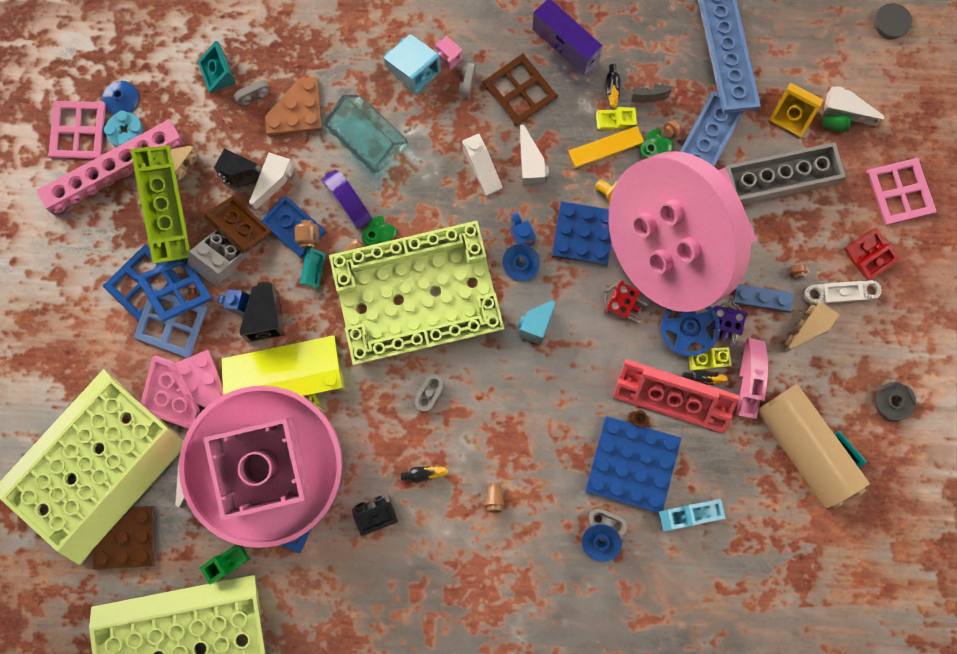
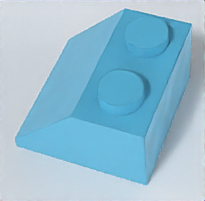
[517,301,556,345]

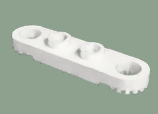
[804,280,882,305]

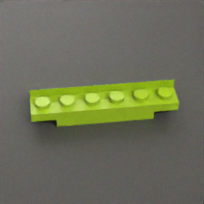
[130,145,190,264]

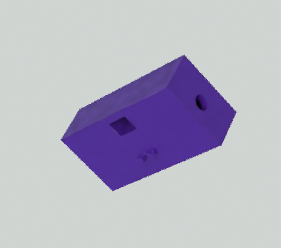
[532,0,603,76]

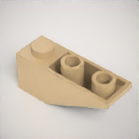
[784,301,840,352]

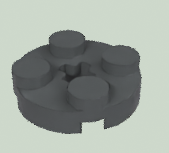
[874,382,916,421]

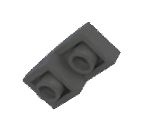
[631,83,672,103]

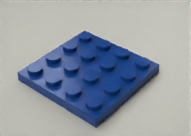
[585,416,681,513]

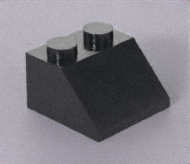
[213,148,261,188]

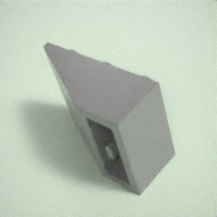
[188,229,251,287]

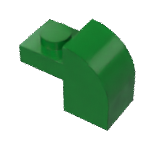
[199,544,251,585]

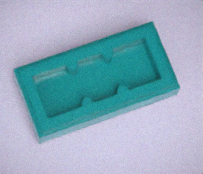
[300,247,326,290]

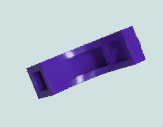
[320,169,372,229]

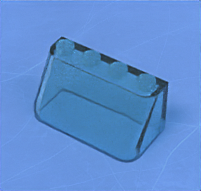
[322,95,408,174]

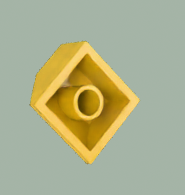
[769,83,823,138]

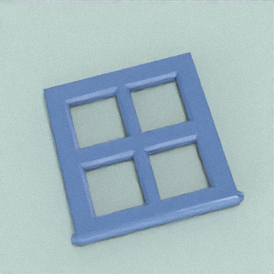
[133,288,207,359]

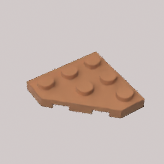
[265,77,322,136]

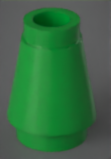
[822,115,851,133]

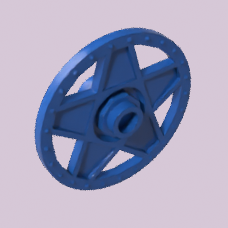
[661,306,720,356]

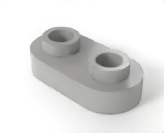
[459,62,476,99]
[234,80,271,105]
[414,375,444,412]
[588,508,627,536]

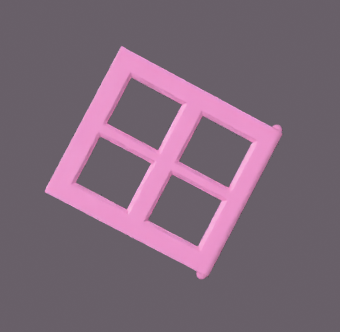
[48,101,106,159]
[866,158,937,226]

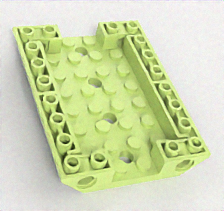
[329,221,504,365]
[0,369,184,565]
[89,575,266,654]

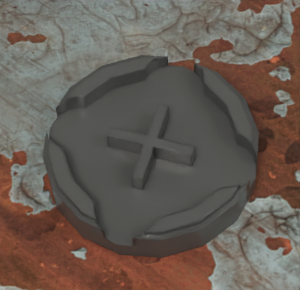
[874,3,912,39]

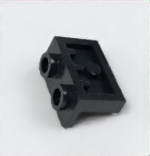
[352,495,398,536]

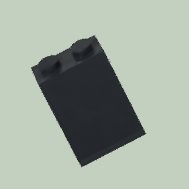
[239,282,286,343]

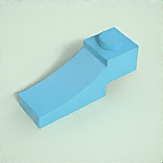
[659,499,726,531]

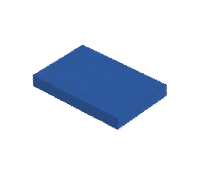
[261,195,327,259]

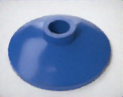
[102,81,139,115]
[502,244,540,281]
[582,524,622,561]

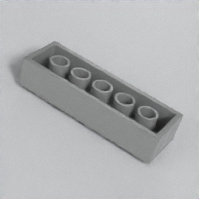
[725,142,846,205]

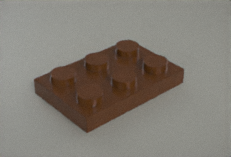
[204,196,272,254]

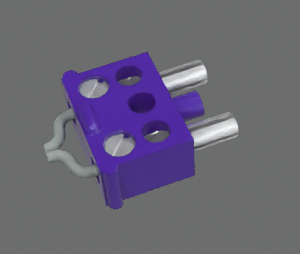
[709,300,748,347]

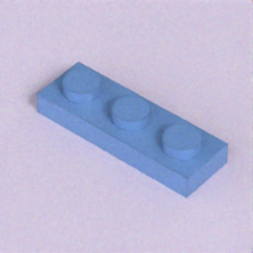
[734,284,794,313]

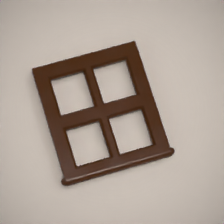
[482,53,558,126]

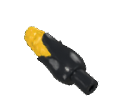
[606,64,621,108]
[681,369,728,385]
[401,466,448,483]

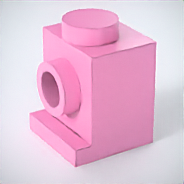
[434,36,463,70]

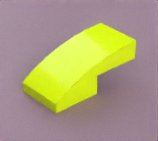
[596,107,637,130]

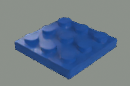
[552,201,612,266]

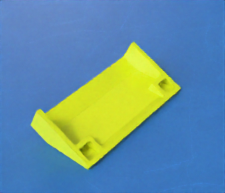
[222,335,345,396]

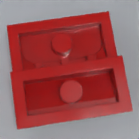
[844,228,900,280]

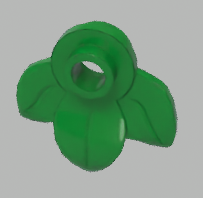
[640,129,674,158]
[362,216,398,246]

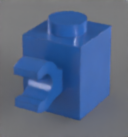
[510,212,536,246]
[217,289,250,315]

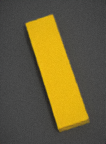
[568,126,644,169]

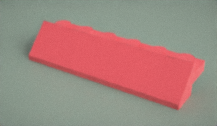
[613,359,739,434]

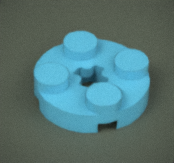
[104,111,143,147]

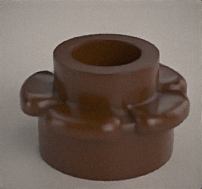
[630,410,649,427]

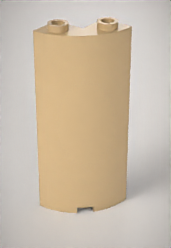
[758,384,870,509]

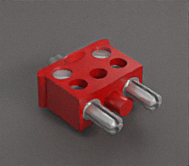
[603,280,649,323]

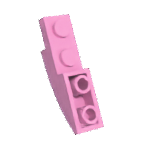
[736,338,768,419]

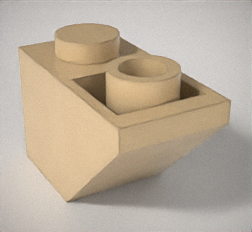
[171,146,198,182]

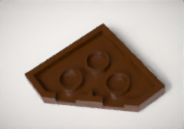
[93,506,155,569]

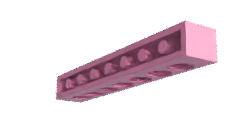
[36,119,185,214]

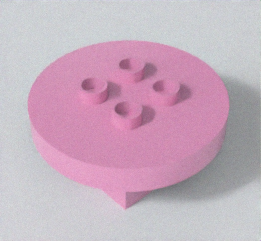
[609,151,757,312]
[179,386,343,548]

